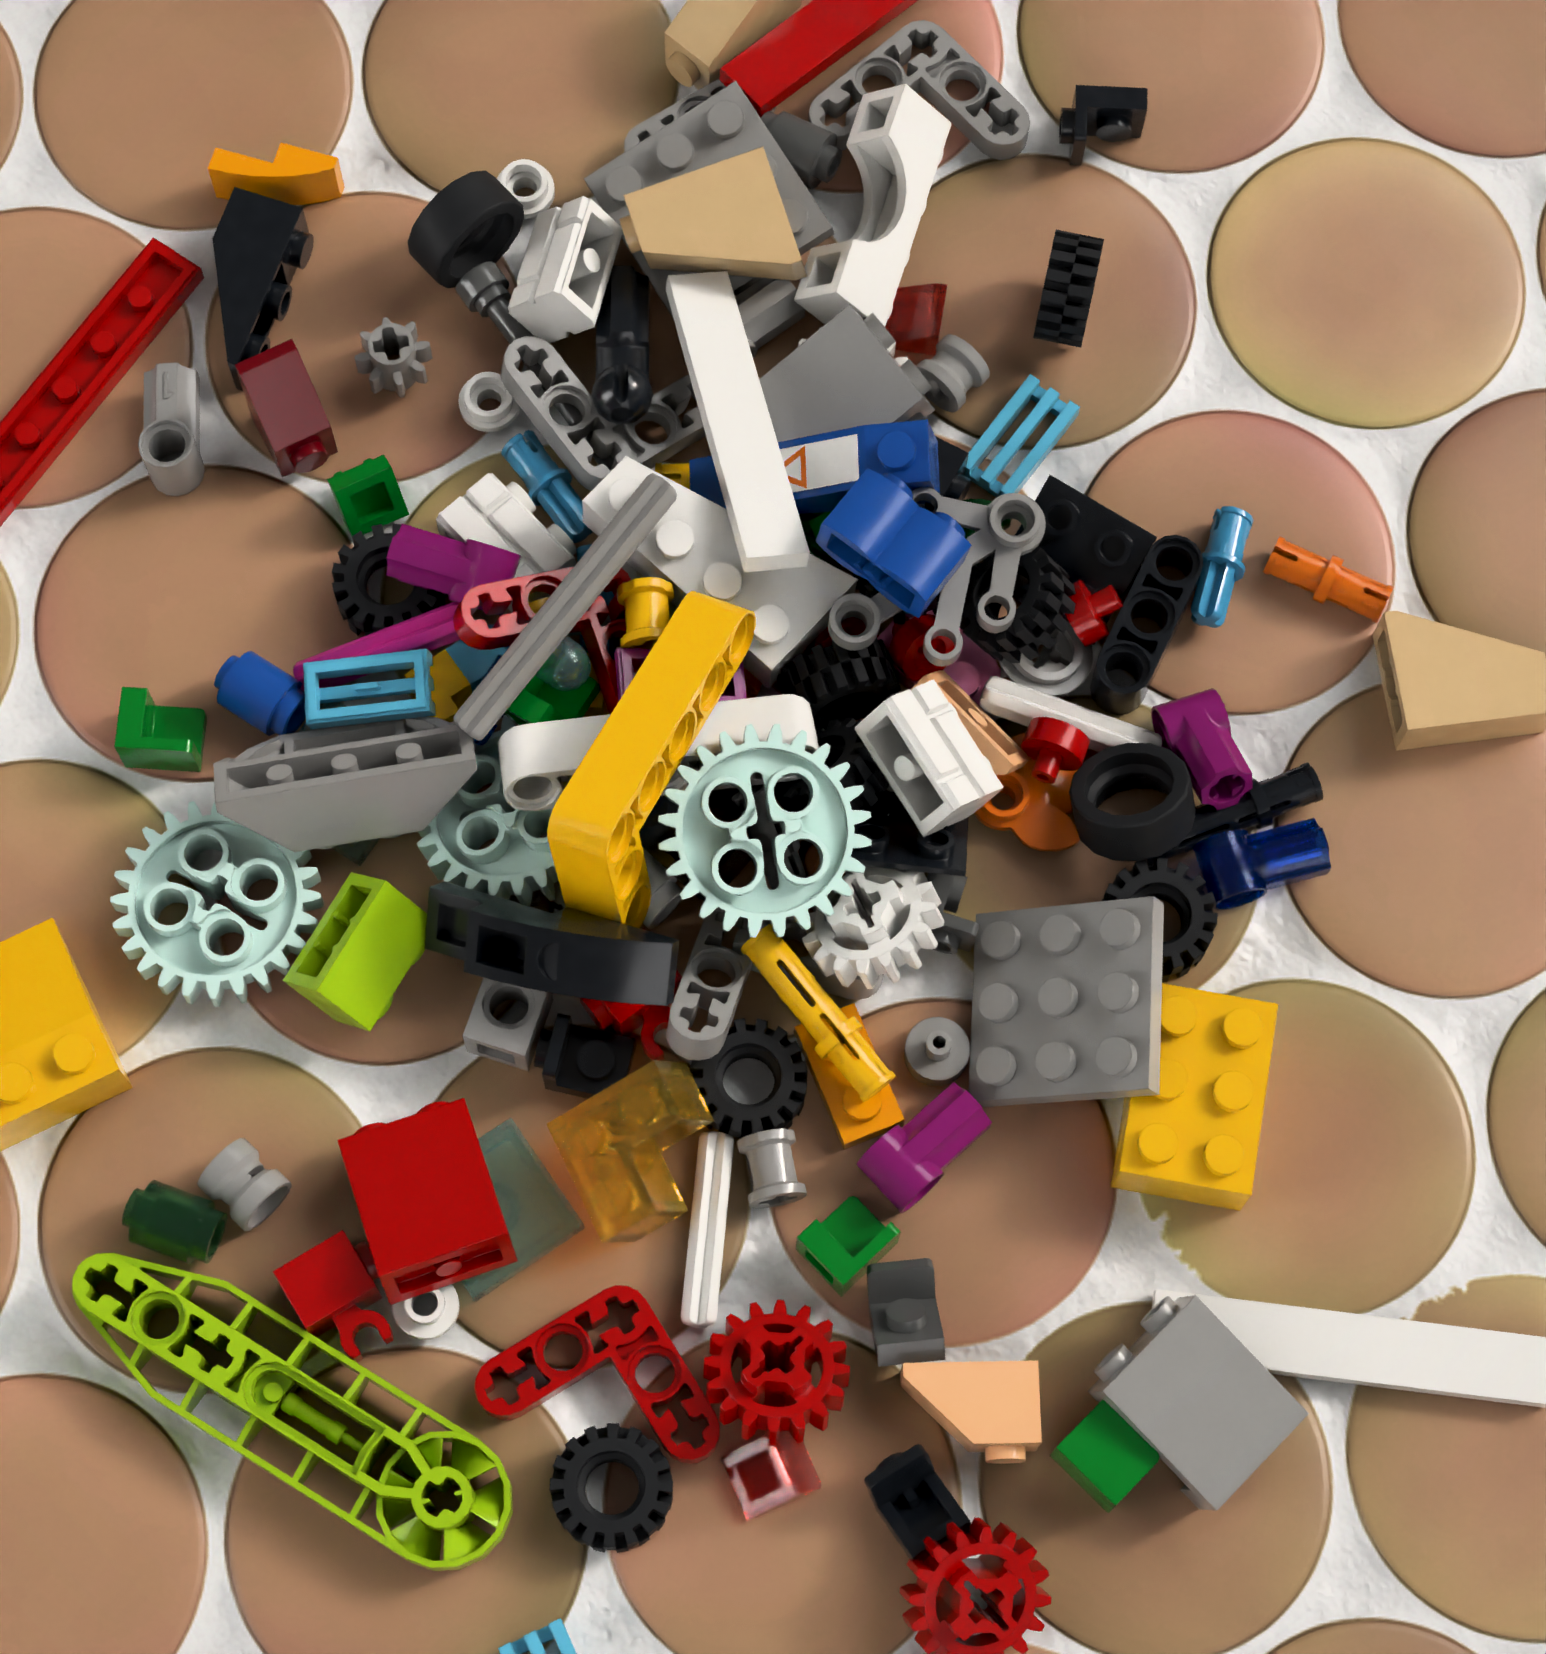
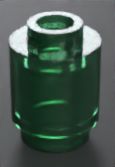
[122,1180,227,1264]

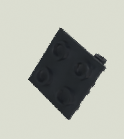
[1012,475,1157,645]
[851,790,969,876]

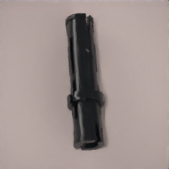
[1146,762,1323,866]

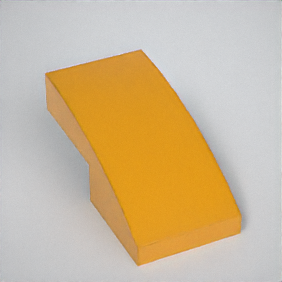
[208,143,345,205]

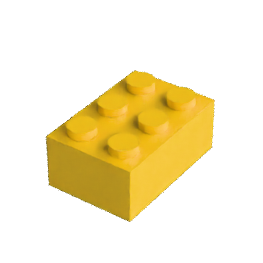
[1111,983,1278,1211]

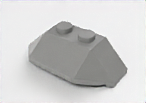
[213,716,477,852]

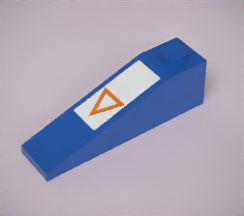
[689,419,940,514]

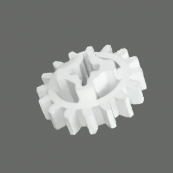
[802,866,944,989]

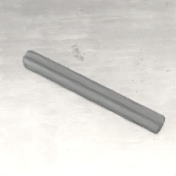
[454,473,677,741]

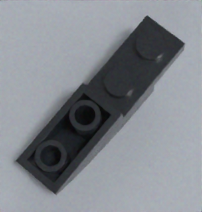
[425,881,679,1006]

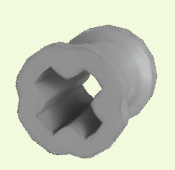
[737,1128,807,1208]

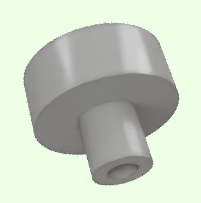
[904,1017,970,1086]

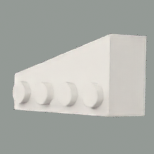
[582,456,858,689]

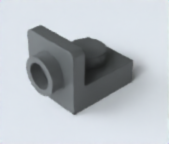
[927,873,979,954]
[866,1258,945,1367]

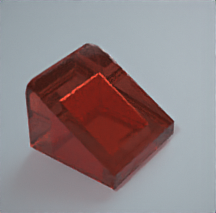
[885,283,948,356]
[721,1431,821,1520]

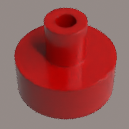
[1065,580,1123,647]
[889,614,955,681]
[1021,717,1090,784]

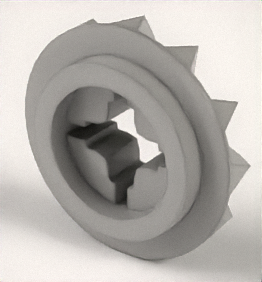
[999,613,1093,697]

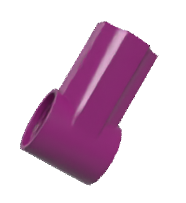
[386,524,521,616]
[1151,688,1253,810]
[856,1082,992,1213]

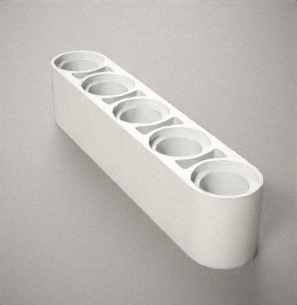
[498,694,819,811]

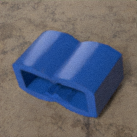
[816,468,971,618]

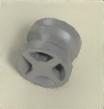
[916,334,990,413]

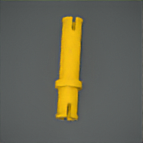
[740,924,896,1102]

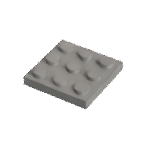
[584,81,834,317]
[968,896,1164,1107]

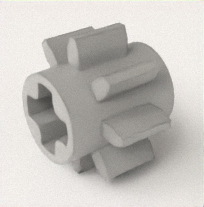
[355,317,433,398]

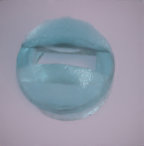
[535,636,591,691]

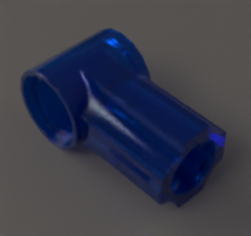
[1193,818,1331,910]

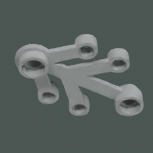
[828,487,1046,667]

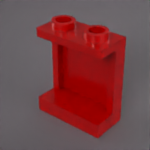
[337,1098,518,1305]

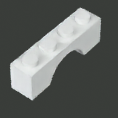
[794,84,952,326]

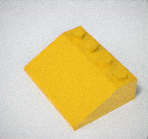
[0,917,133,1152]

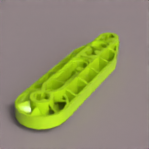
[72,1253,513,1571]

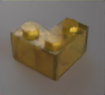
[546,1060,714,1243]

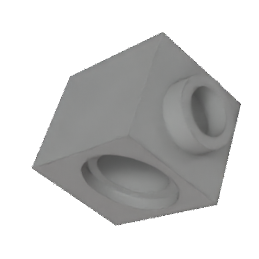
[463,977,554,1071]

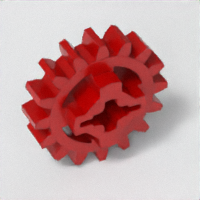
[703,1299,850,1446]
[900,1518,1052,1654]

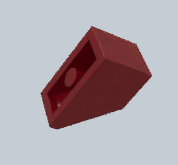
[235,339,338,478]

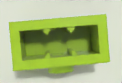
[282,872,427,1031]

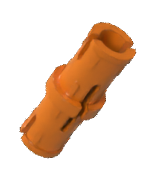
[1263,536,1394,624]

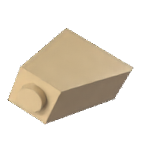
[664,0,801,89]
[619,147,807,281]
[1373,611,1546,751]

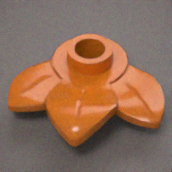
[974,732,1080,852]

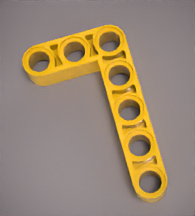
[547,591,756,928]

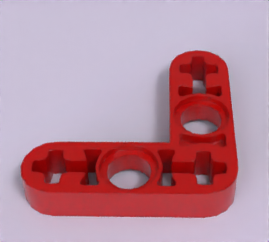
[453,566,638,714]
[475,1285,720,1464]

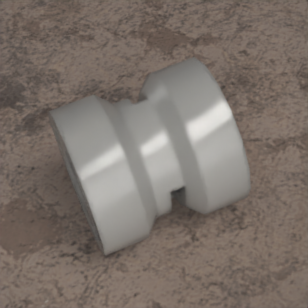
[197,1138,292,1231]

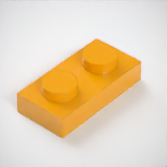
[794,1003,905,1150]

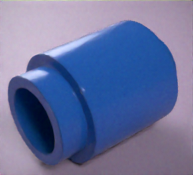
[214,651,306,736]

